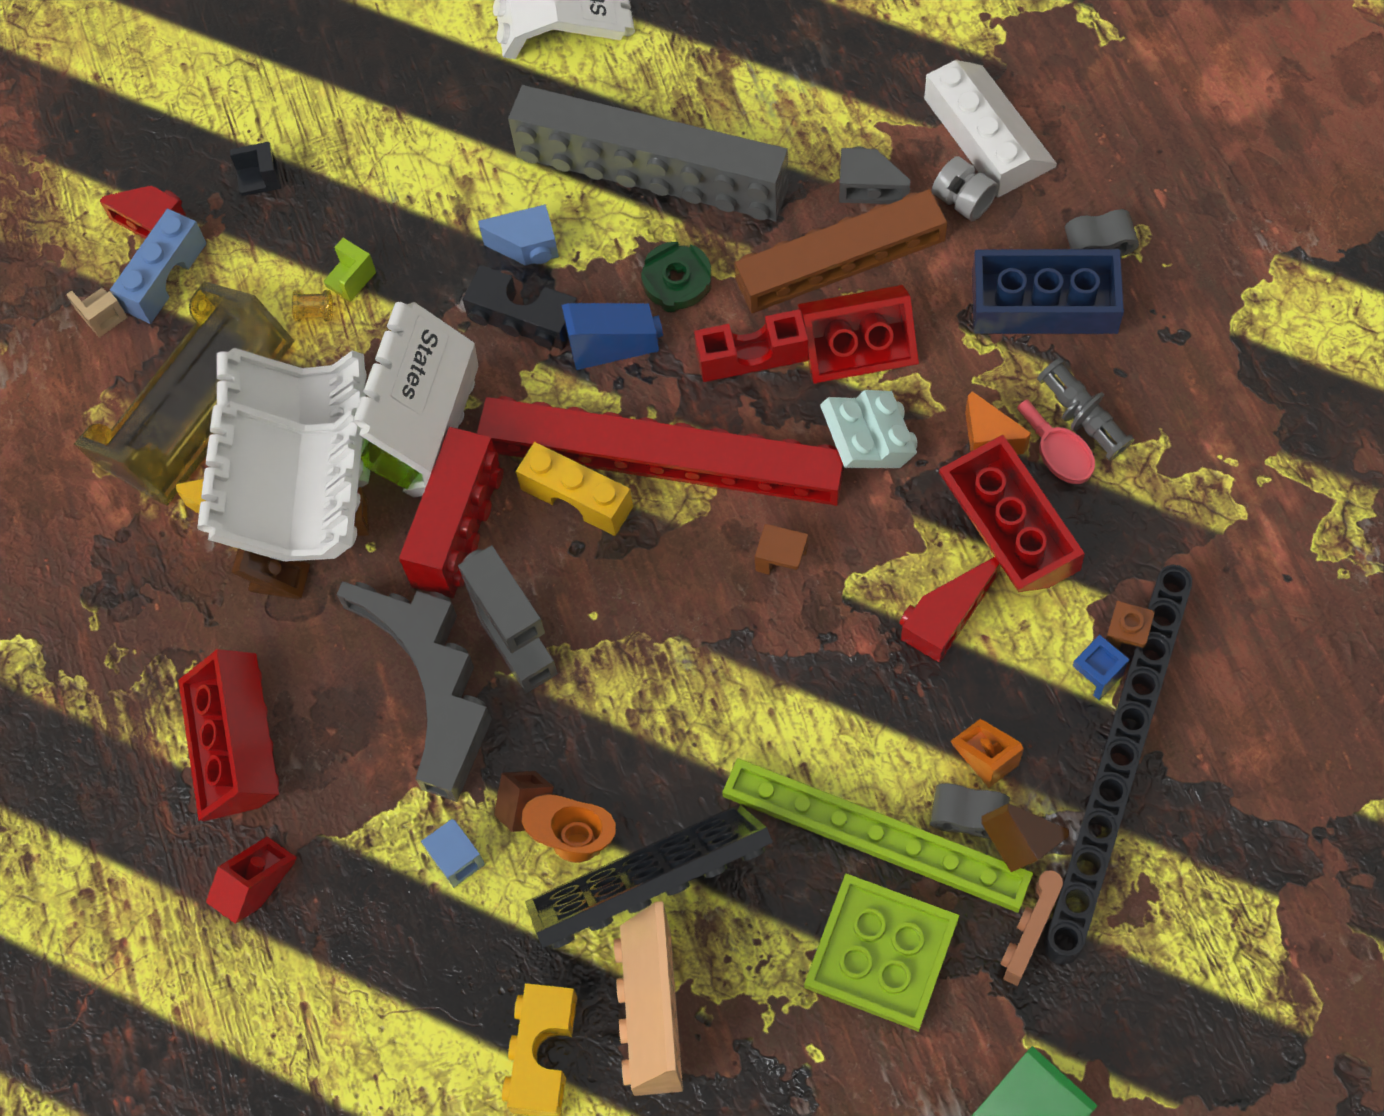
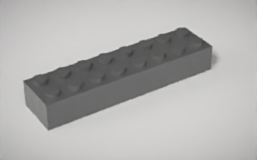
[508,85,789,222]

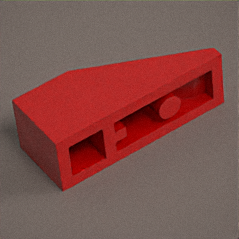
[899,557,1001,663]

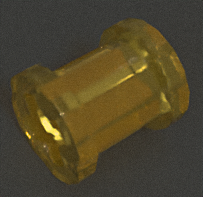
[292,290,333,322]

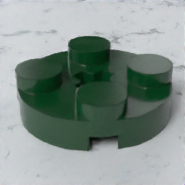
[641,242,711,312]

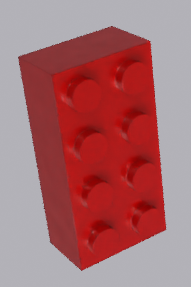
[399,427,503,598]

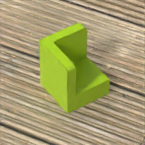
[324,238,376,302]

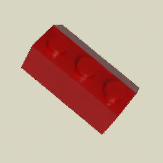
[797,285,919,384]

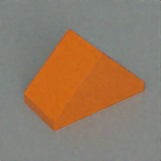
[965,391,1031,455]
[951,718,1024,788]

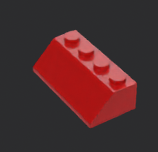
[939,435,1085,592]
[178,649,279,821]

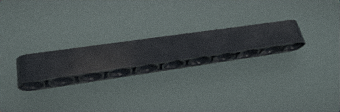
[1044,565,1192,965]

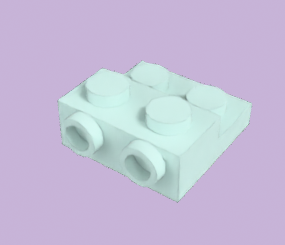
[820,390,917,468]

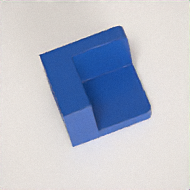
[1073,634,1130,700]

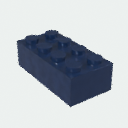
[972,249,1124,334]

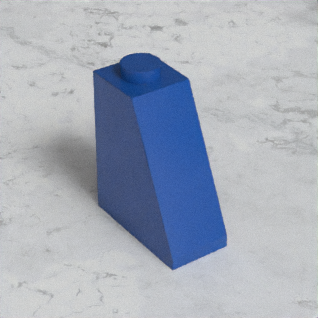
[562,303,663,370]

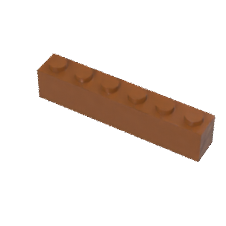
[734,189,947,314]

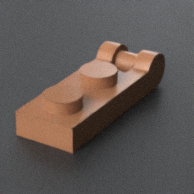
[1000,870,1063,986]

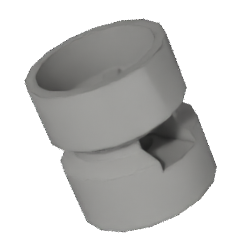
[932,156,999,222]

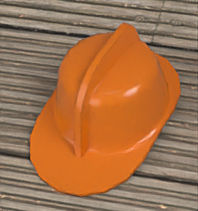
[522,794,616,863]

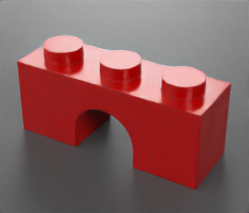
[694,309,808,382]

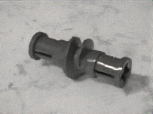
[1037,357,1135,461]

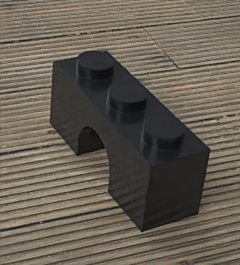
[462,265,578,350]

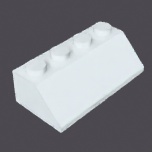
[924,60,1057,198]

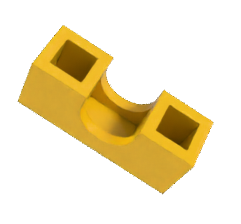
[516,442,633,536]
[502,983,577,1116]

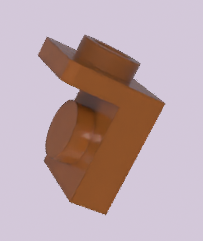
[1106,601,1154,650]

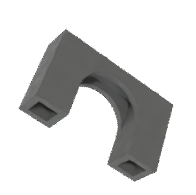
[458,545,558,693]

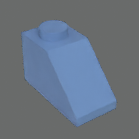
[478,204,559,266]

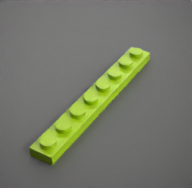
[722,758,1033,913]

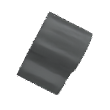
[1065,209,1139,256]
[930,783,1010,839]

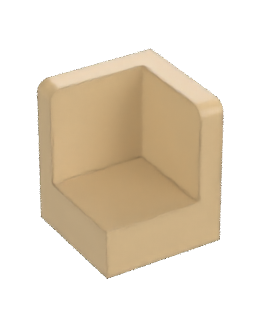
[66,288,128,338]

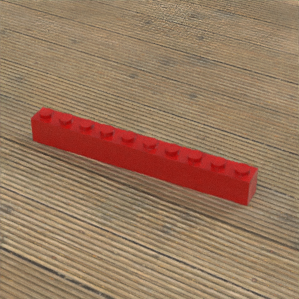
[477,396,844,506]

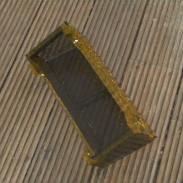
[74,281,295,506]

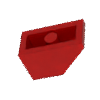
[100,185,187,239]
[206,837,297,924]

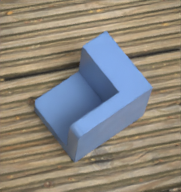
[421,819,485,888]

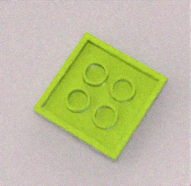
[804,873,959,1032]

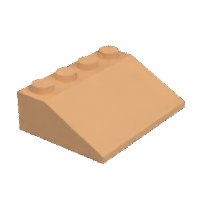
[614,901,683,1096]

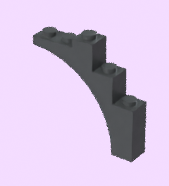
[336,581,492,802]

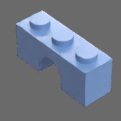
[110,208,207,324]

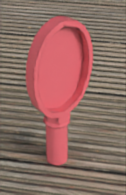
[1017,399,1095,484]

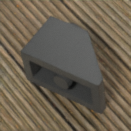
[839,147,910,204]

